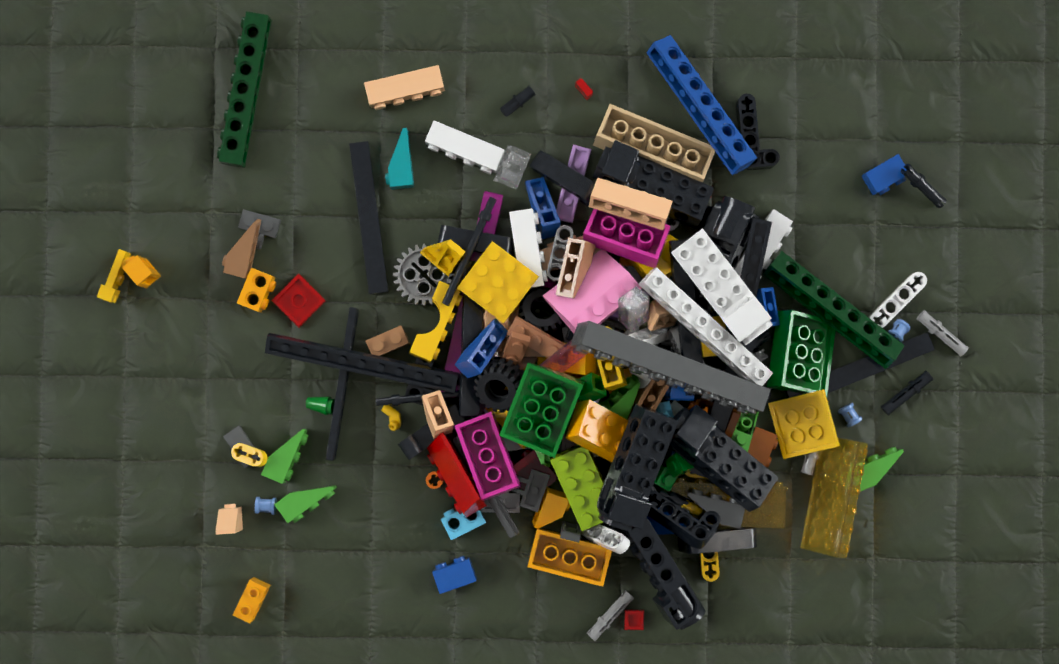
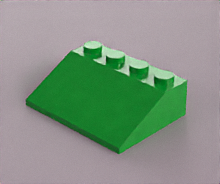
[767,310,835,397]
[499,362,585,458]

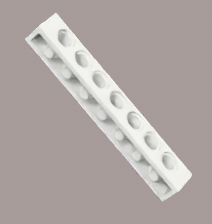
[638,268,773,386]

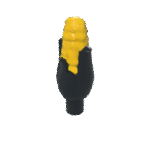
[659,490,702,515]

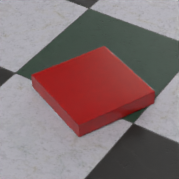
[271,274,326,328]

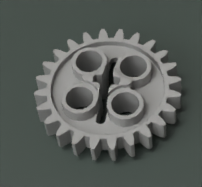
[393,244,455,306]

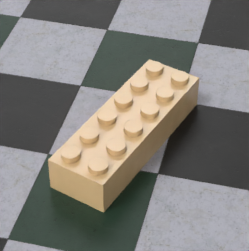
[593,104,715,183]

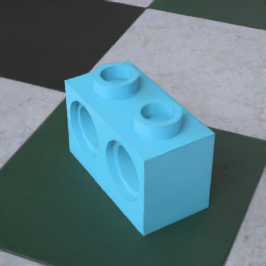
[441,509,486,540]

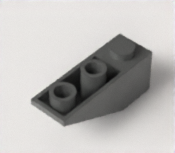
[686,489,745,529]

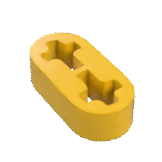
[231,443,268,467]

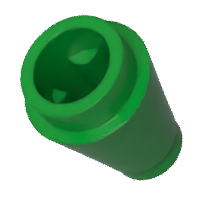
[306,396,335,415]

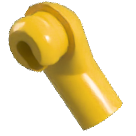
[381,405,402,431]

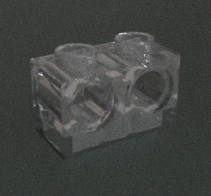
[493,145,531,190]
[618,286,650,332]

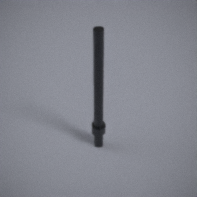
[442,197,497,306]
[376,390,460,407]

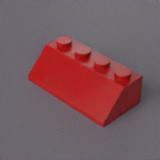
[427,432,487,517]

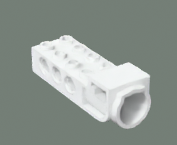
[671,229,773,345]

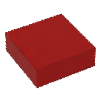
[575,78,593,100]
[624,609,644,630]

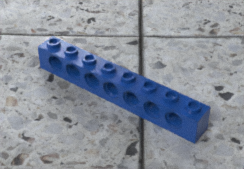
[646,35,757,175]

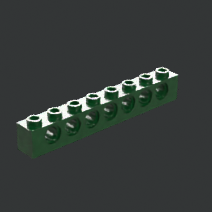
[217,11,272,168]
[763,251,905,369]

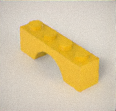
[409,281,463,363]

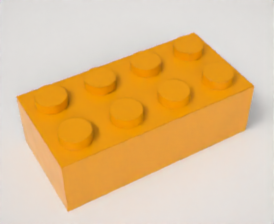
[565,399,629,462]
[527,528,612,587]

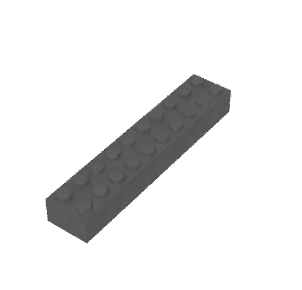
[570,321,771,414]

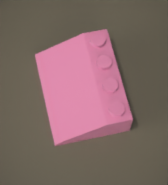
[543,250,642,333]

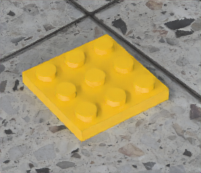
[457,241,539,323]
[768,389,840,459]

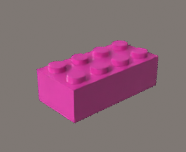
[583,209,670,268]
[455,412,521,500]

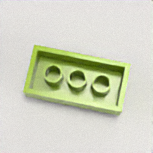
[550,445,605,531]

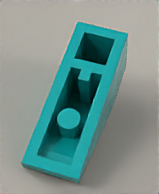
[385,128,414,190]

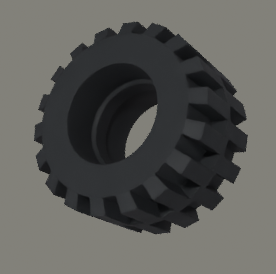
[518,287,565,337]
[474,358,524,412]

